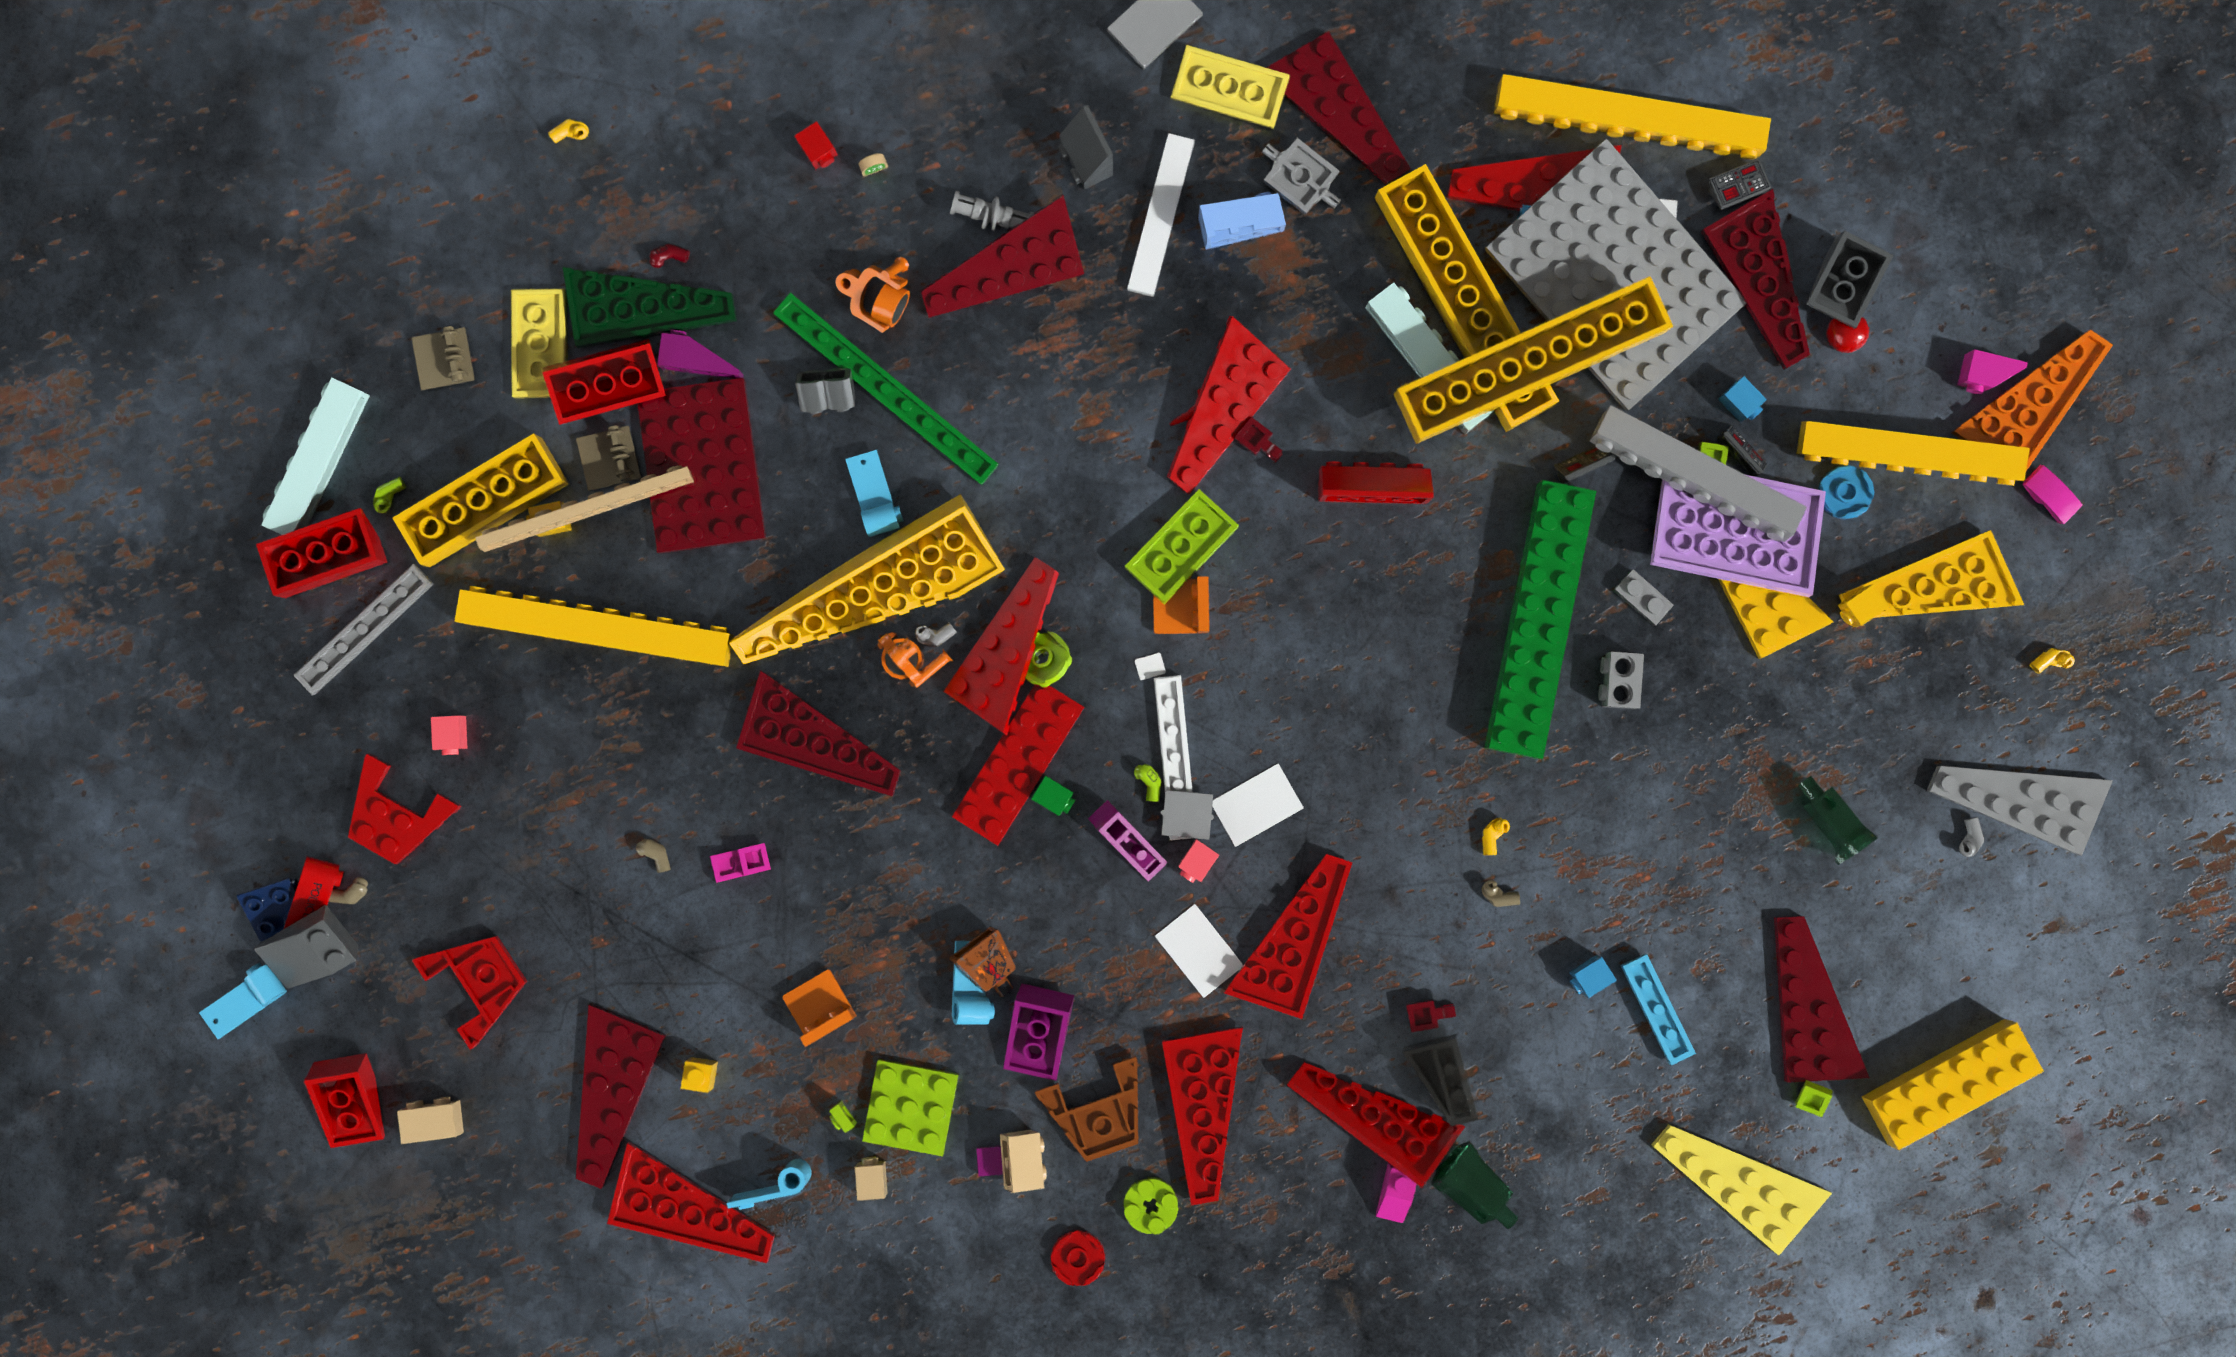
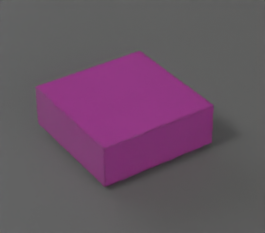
[976,1145,1003,1176]

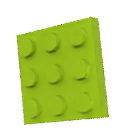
[862,1059,959,1157]

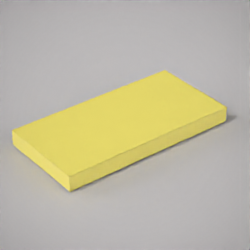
[1171,45,1290,129]
[511,288,568,398]

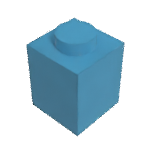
[1718,376,1767,422]
[1569,955,1617,998]

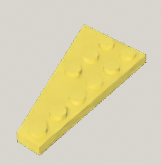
[1651,1124,1832,1256]

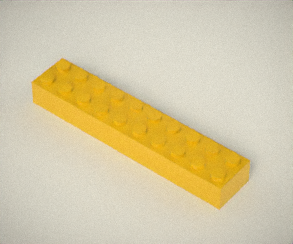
[1375,164,1559,432]
[1393,276,1673,444]

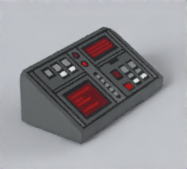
[1709,159,1771,210]
[1717,425,1767,477]
[1554,446,1616,484]

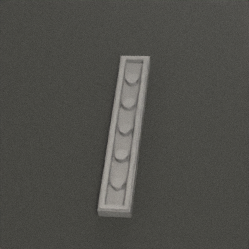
[294,564,434,695]

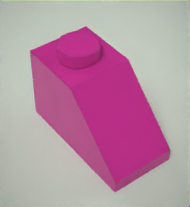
[1957,349,2028,394]
[1376,1163,1416,1223]

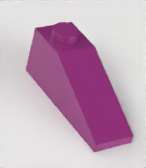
[657,330,743,379]
[1088,800,1168,881]

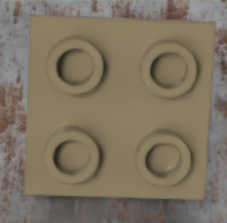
[412,326,475,390]
[576,426,641,491]

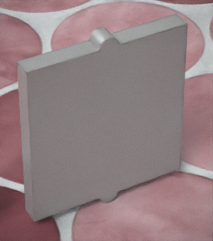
[1161,790,1214,840]

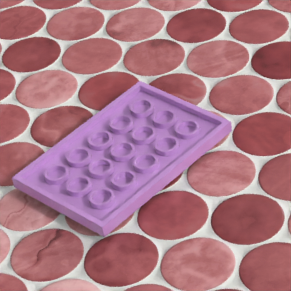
[1650,475,1826,597]

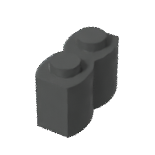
[795,368,856,414]

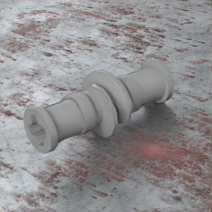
[950,190,1034,231]

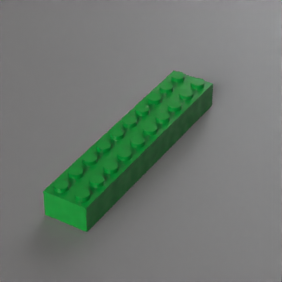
[1484,480,1596,759]

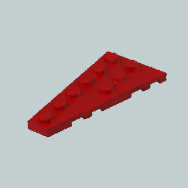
[1287,1062,1466,1188]

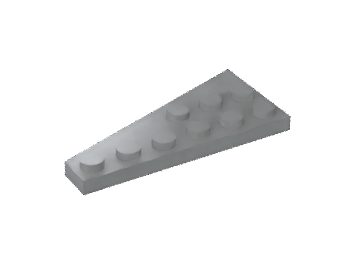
[1927,766,2113,856]

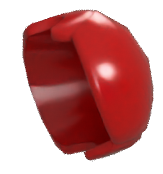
[1826,317,1869,353]

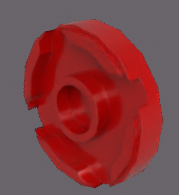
[1051,1229,1105,1286]

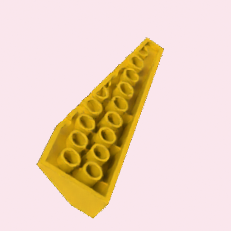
[729,494,1005,664]

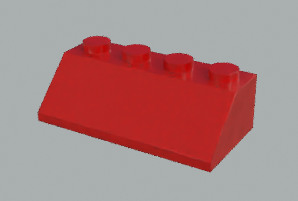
[542,339,666,425]
[1318,461,1434,504]
[256,508,388,598]

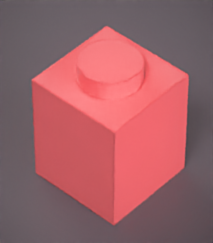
[431,716,467,755]
[1178,839,1219,883]

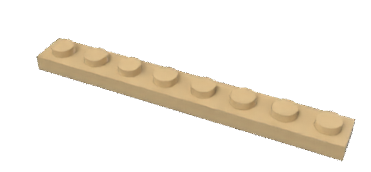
[475,465,694,552]

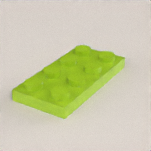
[1125,489,1239,605]

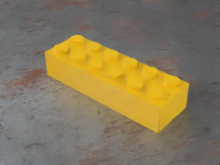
[393,433,569,567]
[1861,1019,2044,1150]

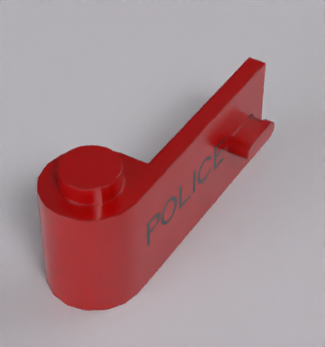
[284,856,344,929]

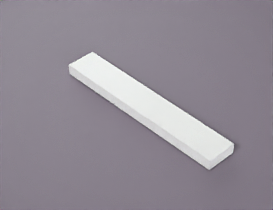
[1127,133,1194,297]
[1154,675,1193,840]

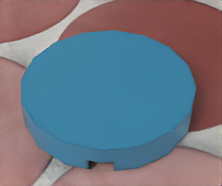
[1818,465,1875,520]

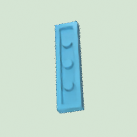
[1620,954,1696,1066]

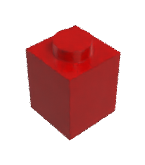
[794,121,838,170]

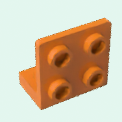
[1153,576,1209,634]
[783,969,857,1047]

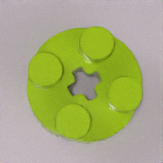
[1025,631,1072,687]
[1124,1177,1178,1234]

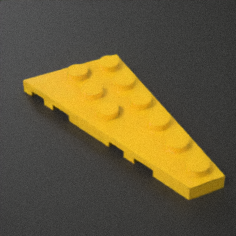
[1839,530,2024,618]
[1718,579,1833,659]

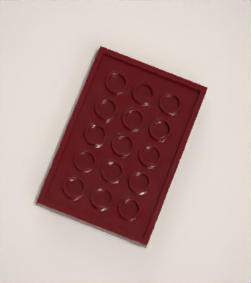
[637,378,766,554]

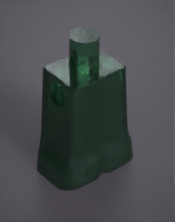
[1798,776,1878,865]
[1431,1141,1518,1229]

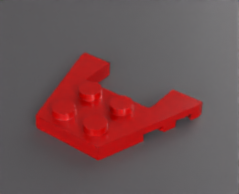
[348,754,461,864]
[412,936,527,1050]

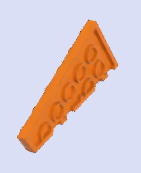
[1951,329,2113,471]

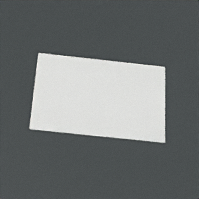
[1212,764,1303,847]
[1155,904,1243,998]

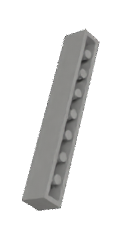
[1590,405,1807,542]

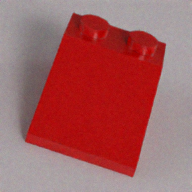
[304,1053,385,1148]

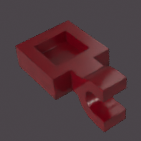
[1235,417,1283,463]
[1406,999,1456,1032]

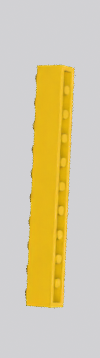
[1494,74,1771,159]
[454,586,734,667]

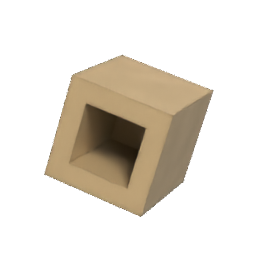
[855,1157,888,1201]

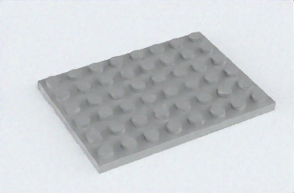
[1484,139,1746,411]

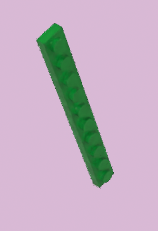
[773,293,999,486]

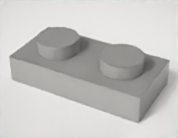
[1613,569,1674,626]

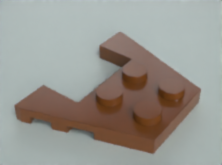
[1035,1056,1138,1162]

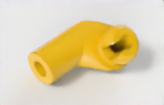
[548,119,589,144]
[2029,648,2075,674]
[1482,818,1510,855]

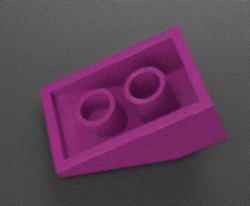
[1003,983,1075,1081]

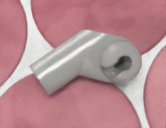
[915,622,957,647]
[1959,817,1984,857]

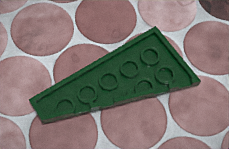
[562,267,737,348]

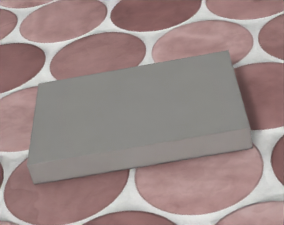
[1107,0,1203,69]

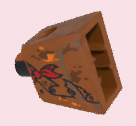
[949,926,1016,997]

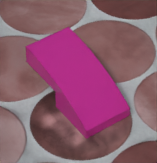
[2022,465,2083,524]
[710,843,771,883]

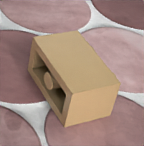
[397,1097,464,1144]
[1000,1130,1047,1193]

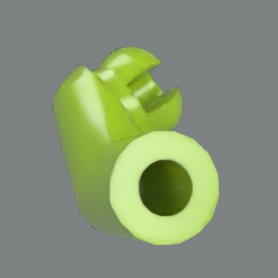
[373,476,406,514]

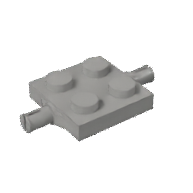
[1262,138,1341,215]

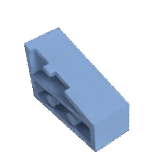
[1198,192,1286,249]

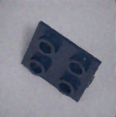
[236,878,298,941]

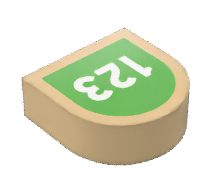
[859,153,888,177]

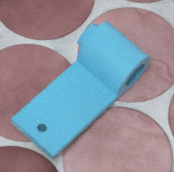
[845,450,904,537]
[952,941,995,1025]
[199,963,287,1039]
[727,1159,812,1210]

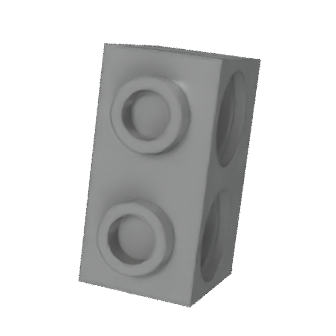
[1598,651,1644,709]

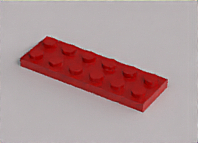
[952,685,1085,846]

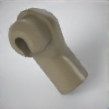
[636,839,671,873]
[329,877,368,904]
[1482,880,1520,907]

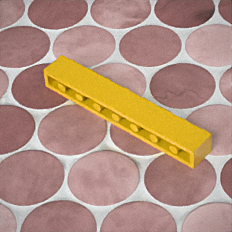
[1796,421,2030,486]

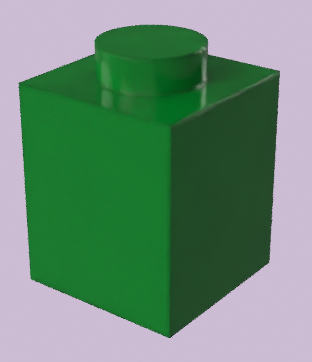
[1032,776,1075,816]

